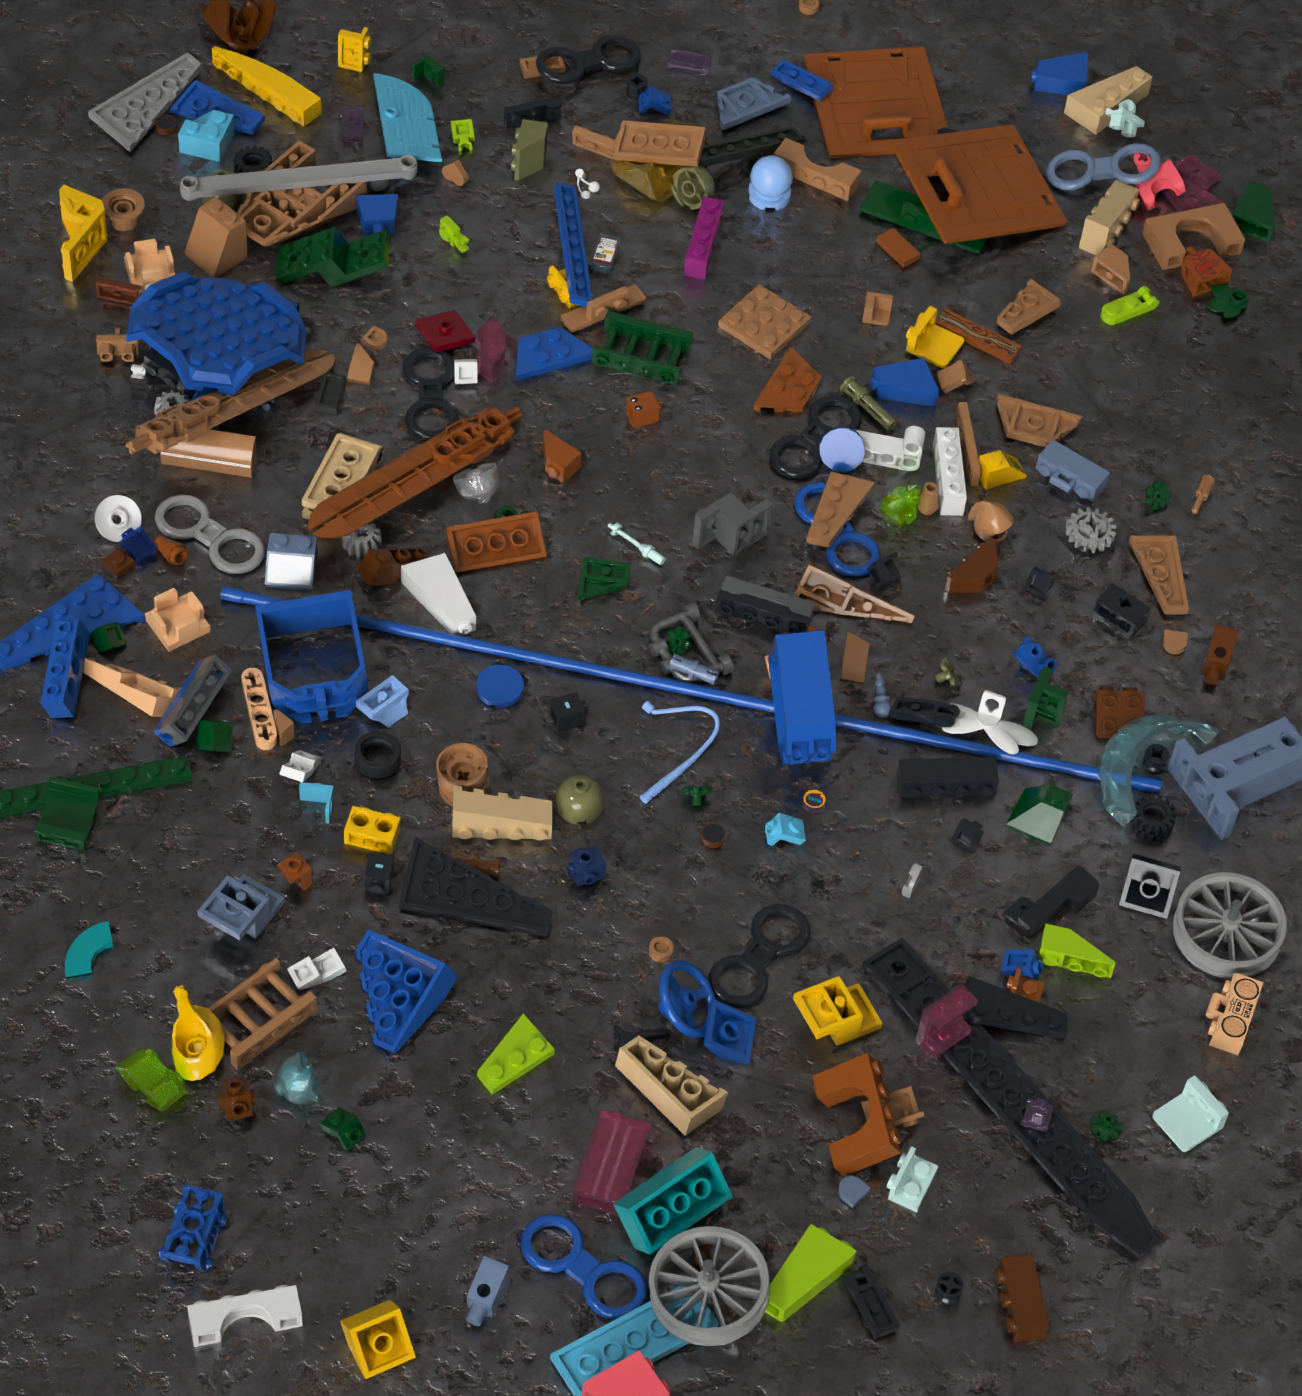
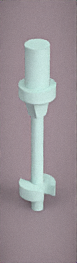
[608,523,666,565]

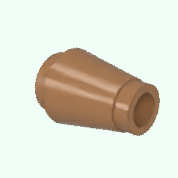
[916,482,939,515]

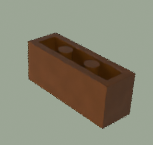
[995,1254,1049,1342]

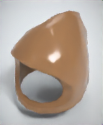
[968,500,1014,543]

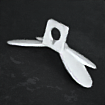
[942,690,1038,755]

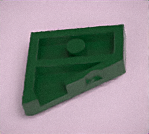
[577,556,631,601]

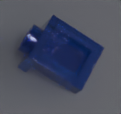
[118,526,157,564]

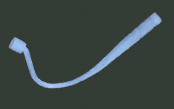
[640,701,720,804]

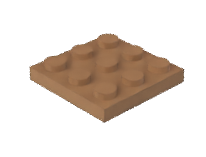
[718,284,811,359]

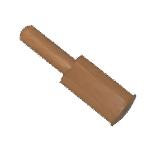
[1191,475,1215,514]

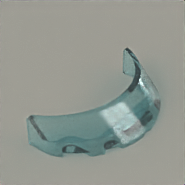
[1098,715,1220,826]

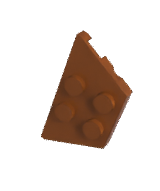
[753,347,822,413]

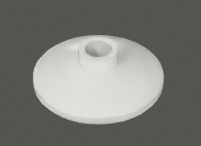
[95,495,142,542]

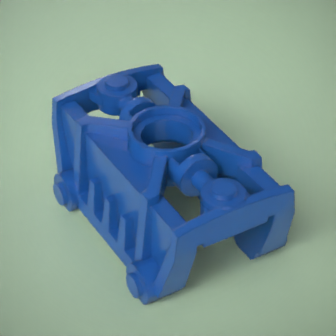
[159,1185,228,1271]

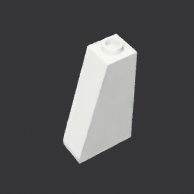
[401,553,476,636]

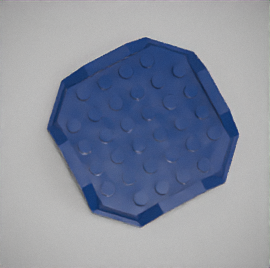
[126,271,306,395]

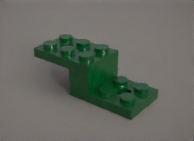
[275,227,391,288]

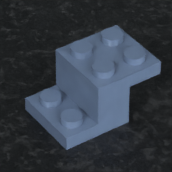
[197,874,285,940]

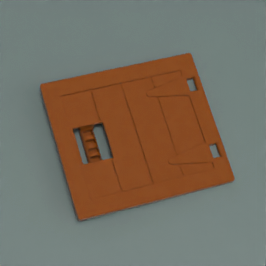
[803,46,948,159]
[891,125,1067,244]

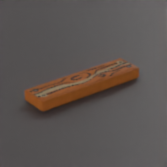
[935,308,1022,364]

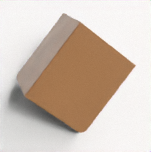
[862,291,893,326]

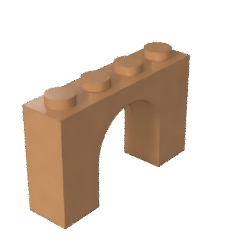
[1142,203,1245,270]

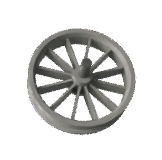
[1173,872,1287,979]
[649,1226,769,1346]

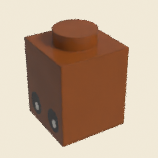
[625,391,662,428]

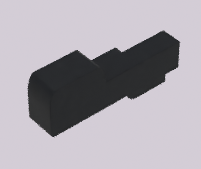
[1004,865,1099,936]

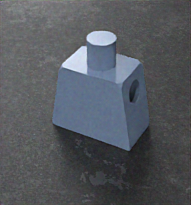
[466,1256,511,1326]

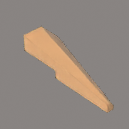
[83,657,182,717]

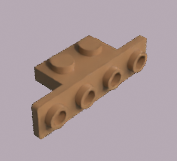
[561,284,646,333]

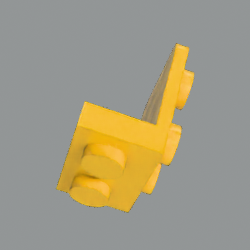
[906,306,964,368]

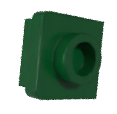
[319,1107,366,1151]

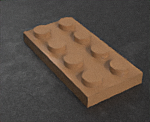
[613,120,707,167]

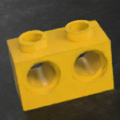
[344,806,401,855]

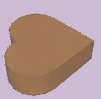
[442,159,469,186]

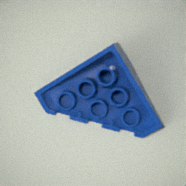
[355,929,458,1054]

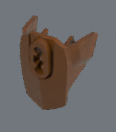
[197,0,278,55]

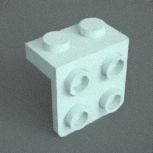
[1152,1075,1229,1152]

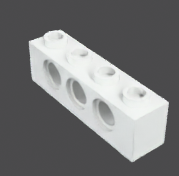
[933,427,967,516]

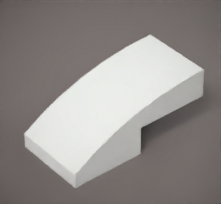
[280,750,322,782]
[287,948,347,990]

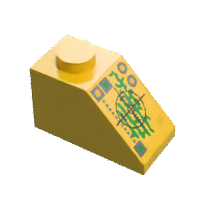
[979,450,1027,490]

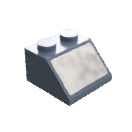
[265,533,318,591]

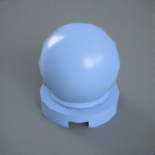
[748,155,793,210]

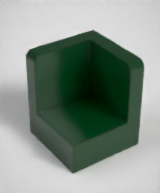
[197,720,233,752]

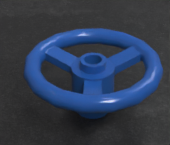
[659,960,716,1038]

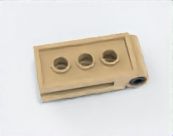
[302,433,384,525]

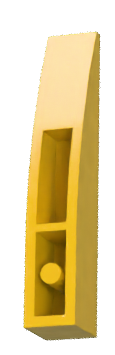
[212,47,322,127]

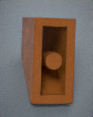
[542,430,581,483]

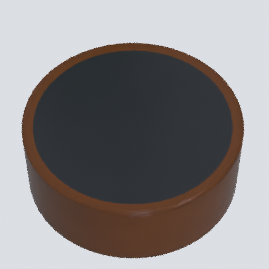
[155,115,177,135]
[701,823,726,848]

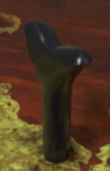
[613,1025,667,1054]

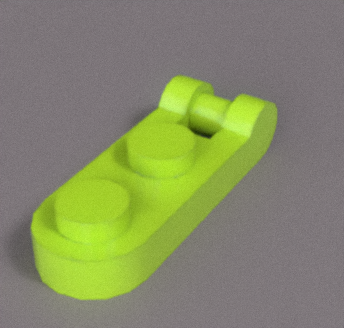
[1100,286,1160,325]

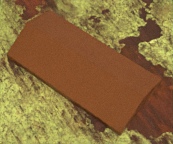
[446,511,547,573]

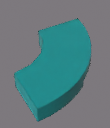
[65,921,113,977]

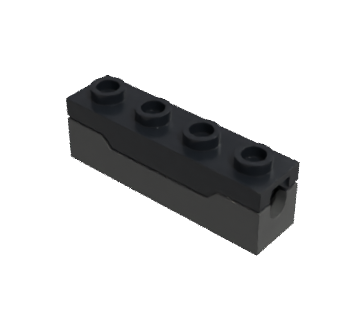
[715,575,816,634]

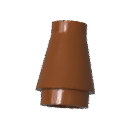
[154,536,188,565]

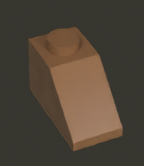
[1091,244,1130,295]

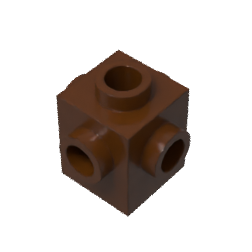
[217,1077,257,1120]

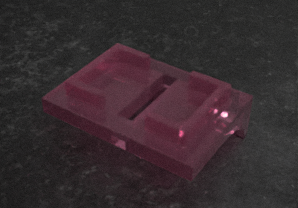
[1173,155,1222,195]

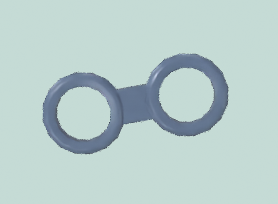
[1046,143,1161,191]

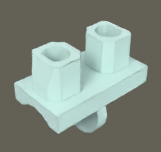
[1105,99,1145,137]

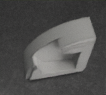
[901,863,923,899]

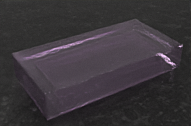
[667,49,712,75]

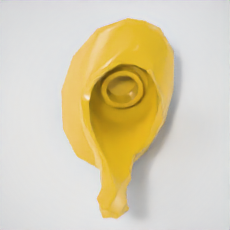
[172,985,225,1081]

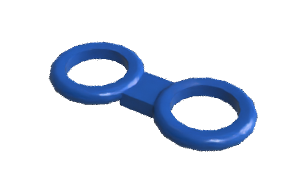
[794,482,881,577]
[520,1214,648,1320]

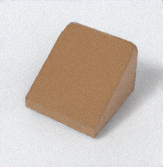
[274,709,294,746]

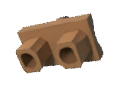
[96,328,139,362]

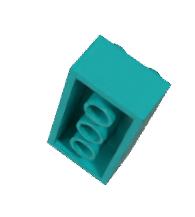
[613,1147,733,1254]

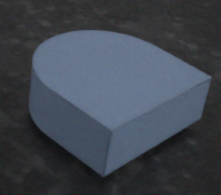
[838,1176,871,1209]

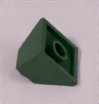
[1005,784,1073,846]

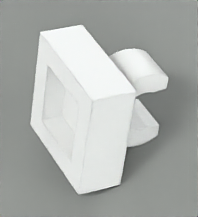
[454,359,478,384]

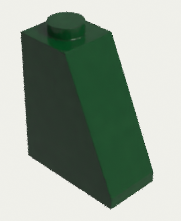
[1232,181,1275,243]

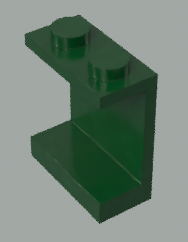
[34,776,99,851]

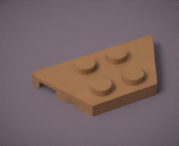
[996,394,1082,448]

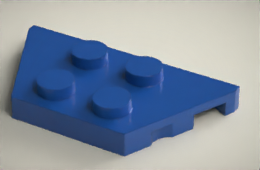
[515,327,593,381]

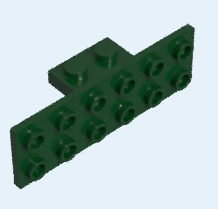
[860,181,988,254]

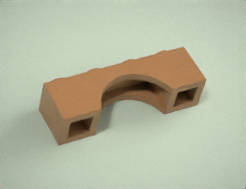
[774,138,862,201]

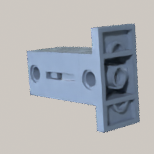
[1168,717,1302,840]

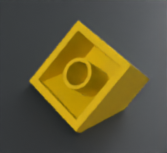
[340,1300,416,1379]

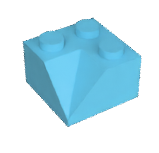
[178,110,235,162]

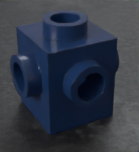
[566,845,606,886]

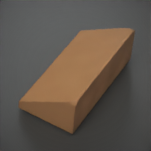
[840,632,870,683]

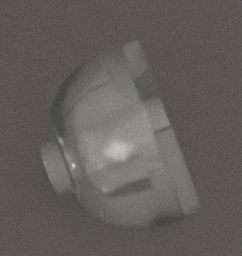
[453,463,500,504]

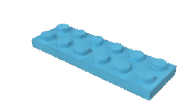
[550,1286,719,1396]

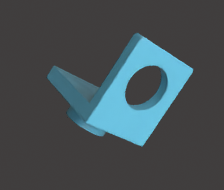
[299,782,334,824]

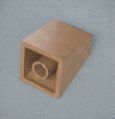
[185,197,247,278]

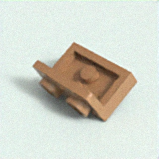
[861,1086,925,1127]

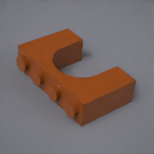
[812,1053,901,1176]

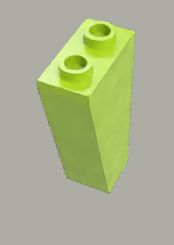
[765,1224,857,1322]

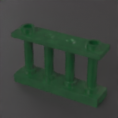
[591,311,693,385]

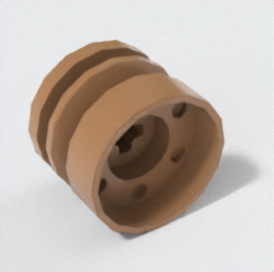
[436,743,490,807]

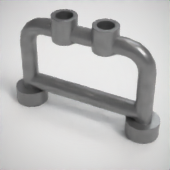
[649,602,734,683]

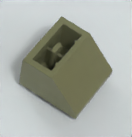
[511,119,548,181]

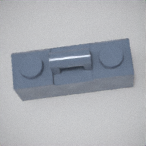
[1035,440,1110,502]

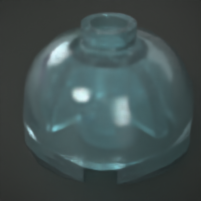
[274,1052,322,1105]

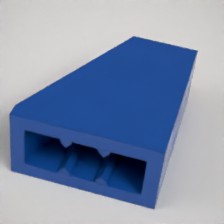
[1031,52,1088,95]
[869,358,939,406]

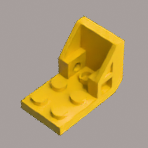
[59,184,108,282]

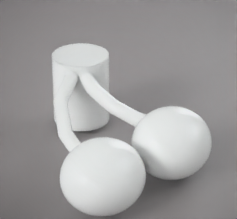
[575,169,600,199]

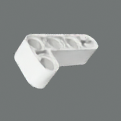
[856,426,925,471]

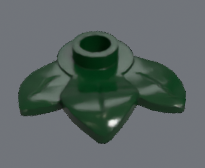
[1206,285,1249,318]

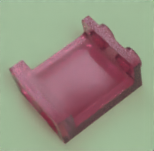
[915,983,978,1059]

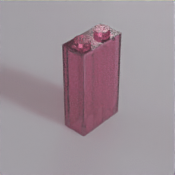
[572,1110,651,1216]

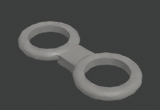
[154,494,265,574]

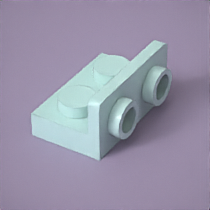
[886,1146,938,1212]

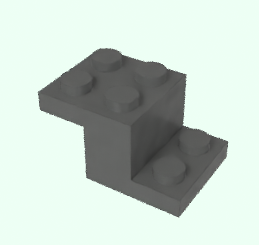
[692,493,773,556]

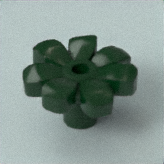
[1145,481,1171,510]
[666,626,692,657]
[681,785,713,806]
[1090,1111,1123,1143]

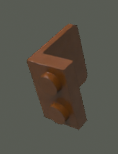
[1092,686,1145,740]

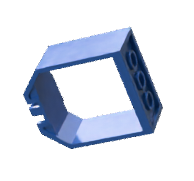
[255,590,369,725]
[768,630,836,766]

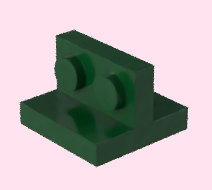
[1022,666,1069,730]

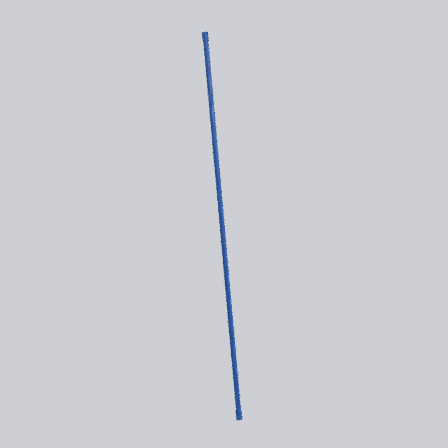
[220,586,1162,794]

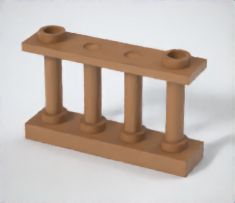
[205,958,317,1071]

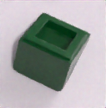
[91,622,127,653]

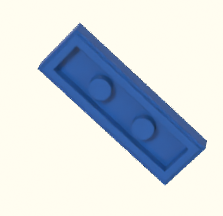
[770,59,833,102]

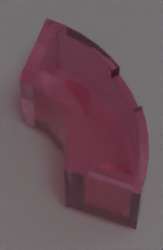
[476,318,506,383]

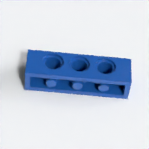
[40,618,90,718]

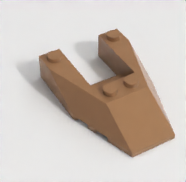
[237,140,367,247]

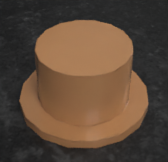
[102,188,145,231]

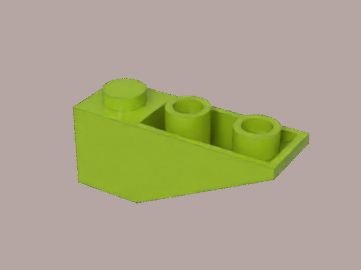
[1038,923,1116,978]

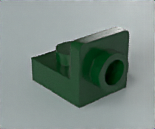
[412,55,445,87]

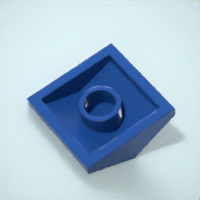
[704,999,757,1064]

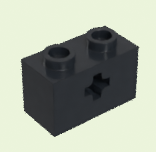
[1093,583,1151,639]

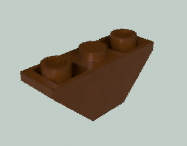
[945,537,999,593]

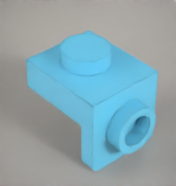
[765,813,806,846]

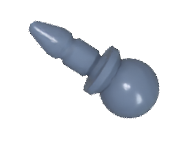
[873,673,892,718]

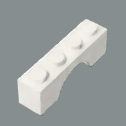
[187,1285,302,1347]

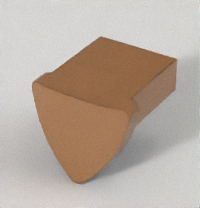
[937,359,975,393]

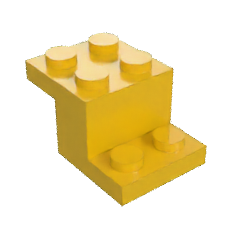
[793,976,883,1046]

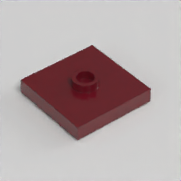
[415,310,476,353]

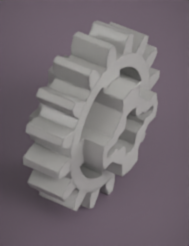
[1065,507,1116,553]

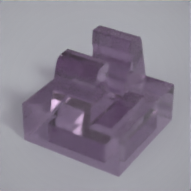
[1021,1097,1054,1132]

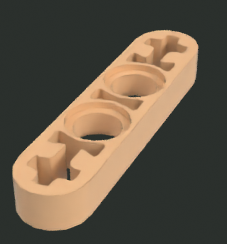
[241,668,277,750]

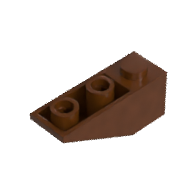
[357,547,431,586]

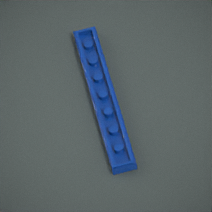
[554,182,593,307]

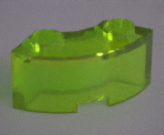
[115,1048,187,1111]

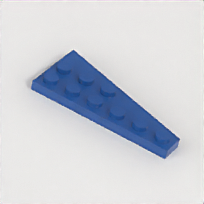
[0,574,146,671]

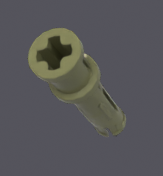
[840,376,898,432]

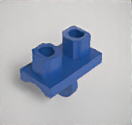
[1012,636,1058,679]

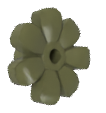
[935,658,961,687]

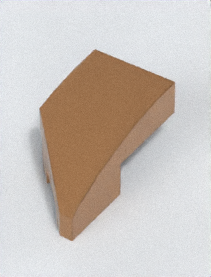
[347,344,374,385]

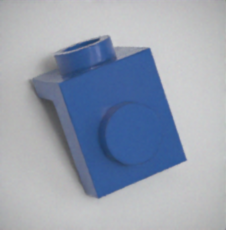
[638,86,672,115]

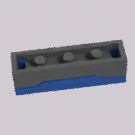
[153,654,232,747]

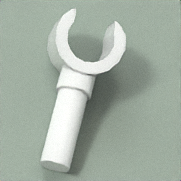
[131,363,146,379]

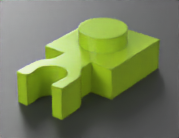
[451,119,475,156]
[439,216,470,254]

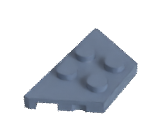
[716,77,791,130]

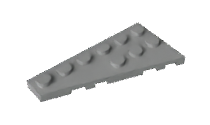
[88,52,202,152]

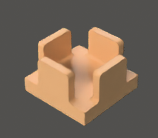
[124,239,175,293]
[145,588,211,652]

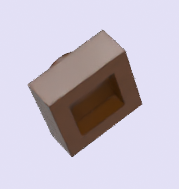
[101,547,135,579]

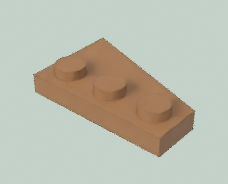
[997,279,1061,335]

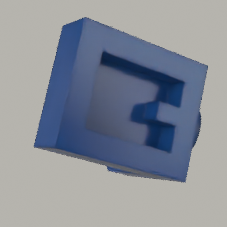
[1001,949,1043,981]

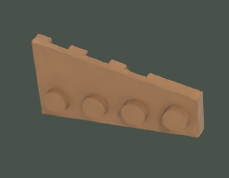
[806,472,875,548]
[1129,535,1189,614]

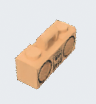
[1206,973,1264,1056]

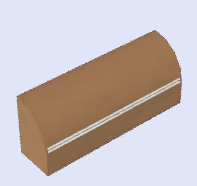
[160,429,257,478]

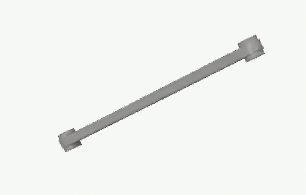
[180,155,417,201]

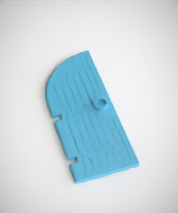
[373,73,442,162]

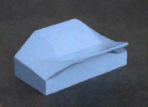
[356,675,409,728]

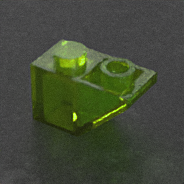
[880,485,921,528]

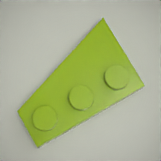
[477,1014,555,1095]

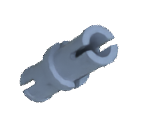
[669,653,719,685]

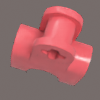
[1133,153,1187,211]

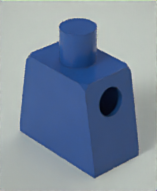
[356,194,398,236]

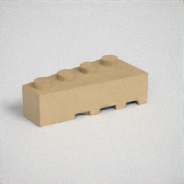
[1064,66,1152,135]
[1079,180,1140,255]
[452,785,552,840]
[615,1035,728,1136]

